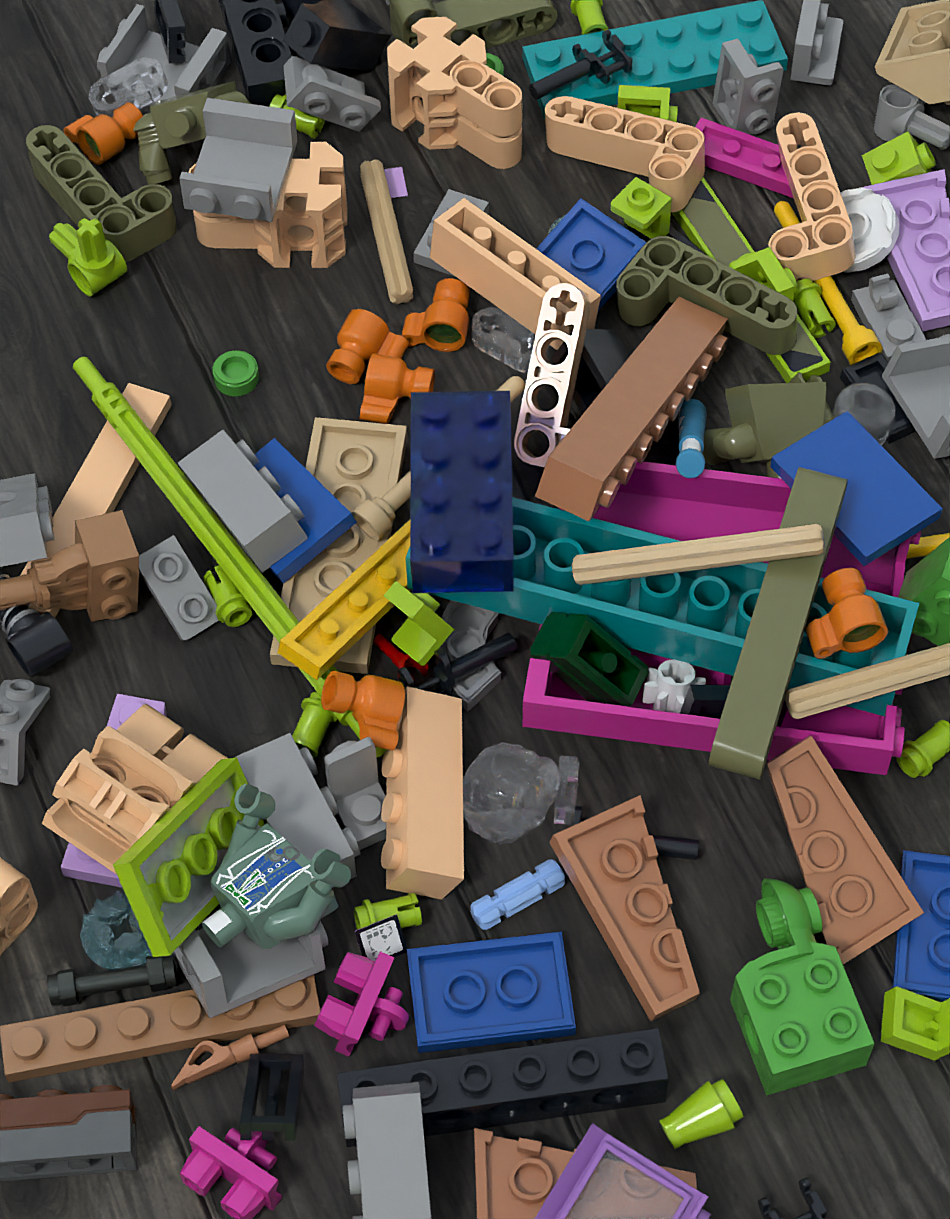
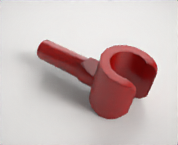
[373,634,428,682]

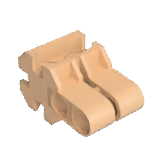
[387,17,522,169]
[188,142,348,268]
[42,704,228,875]

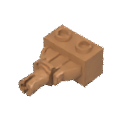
[0,510,139,622]

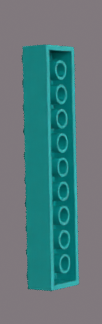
[405,478,919,716]

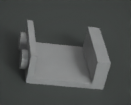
[97,4,231,106]
[179,98,298,222]
[882,334,950,459]
[173,921,328,1018]

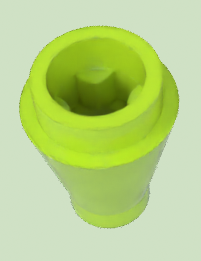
[659,1079,744,1149]

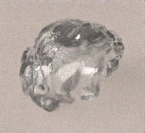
[463,742,561,844]

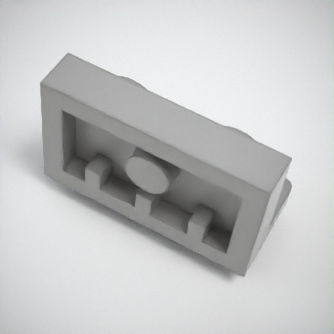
[790,0,843,85]
[712,38,784,135]
[283,56,381,132]

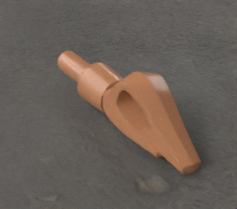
[171,1025,290,1091]

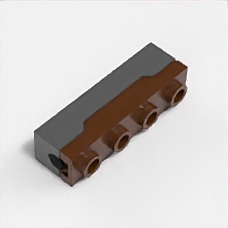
[0,1085,137,1182]

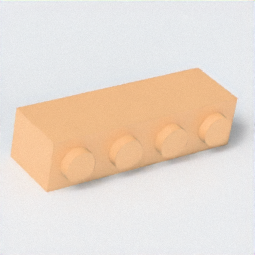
[430,198,601,350]
[381,686,464,899]

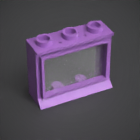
[534,1123,711,1219]

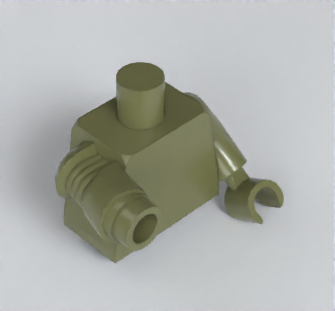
[133,81,251,185]
[702,372,834,479]

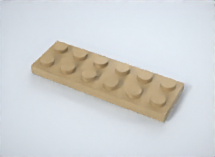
[270,417,407,674]

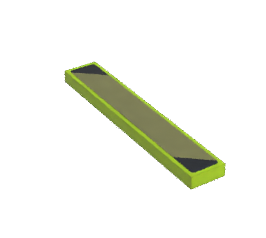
[672,177,831,383]

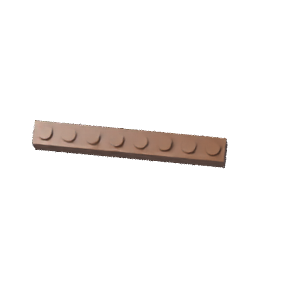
[535,297,728,521]

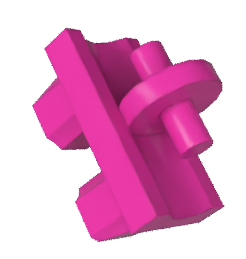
[314,951,409,1057]
[180,1126,282,1219]

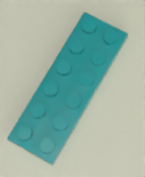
[522,0,788,119]

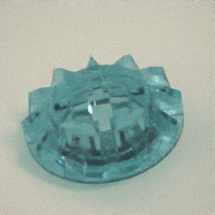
[80,890,152,970]

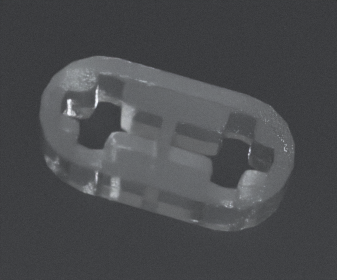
[89,58,168,117]
[472,307,549,373]

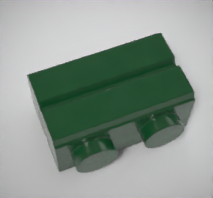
[530,612,649,707]

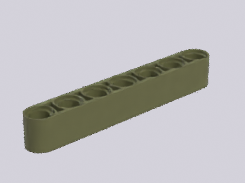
[708,467,848,780]

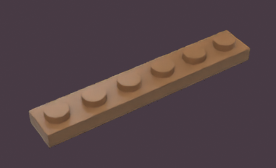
[0,975,320,1083]

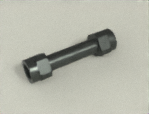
[47,955,177,1007]

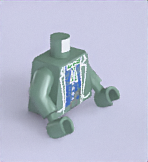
[202,784,351,949]

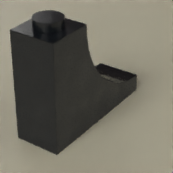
[281,0,391,71]

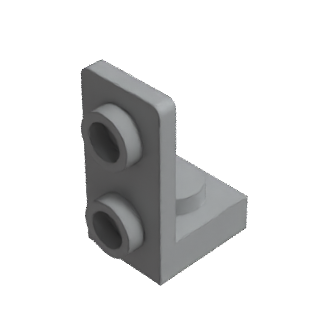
[139,535,219,641]
[0,679,50,785]
[324,737,386,850]

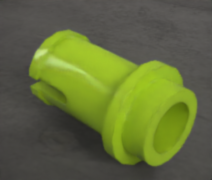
[570,0,608,35]
[269,94,325,139]
[793,278,836,338]
[203,565,252,627]
[292,692,337,758]
[896,720,950,778]
[353,893,422,930]

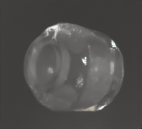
[832,383,895,445]

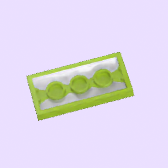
[113,757,265,957]

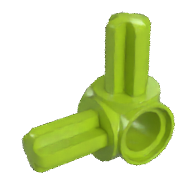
[49,218,127,297]

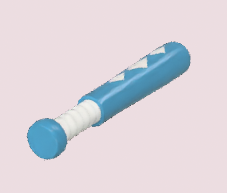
[676,399,707,478]

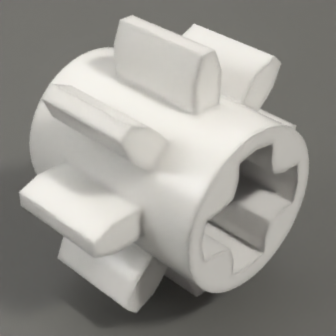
[642,659,706,713]

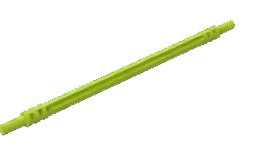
[73,357,387,758]

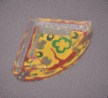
[554,755,580,825]

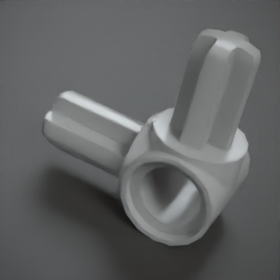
[874,84,950,149]

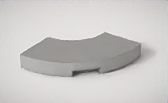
[440,600,501,712]

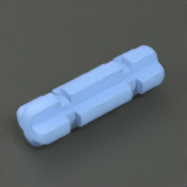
[470,859,565,930]

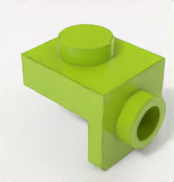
[617,85,678,122]
[862,131,936,185]
[611,177,672,239]
[729,247,798,301]
[383,581,455,666]
[881,986,950,1061]

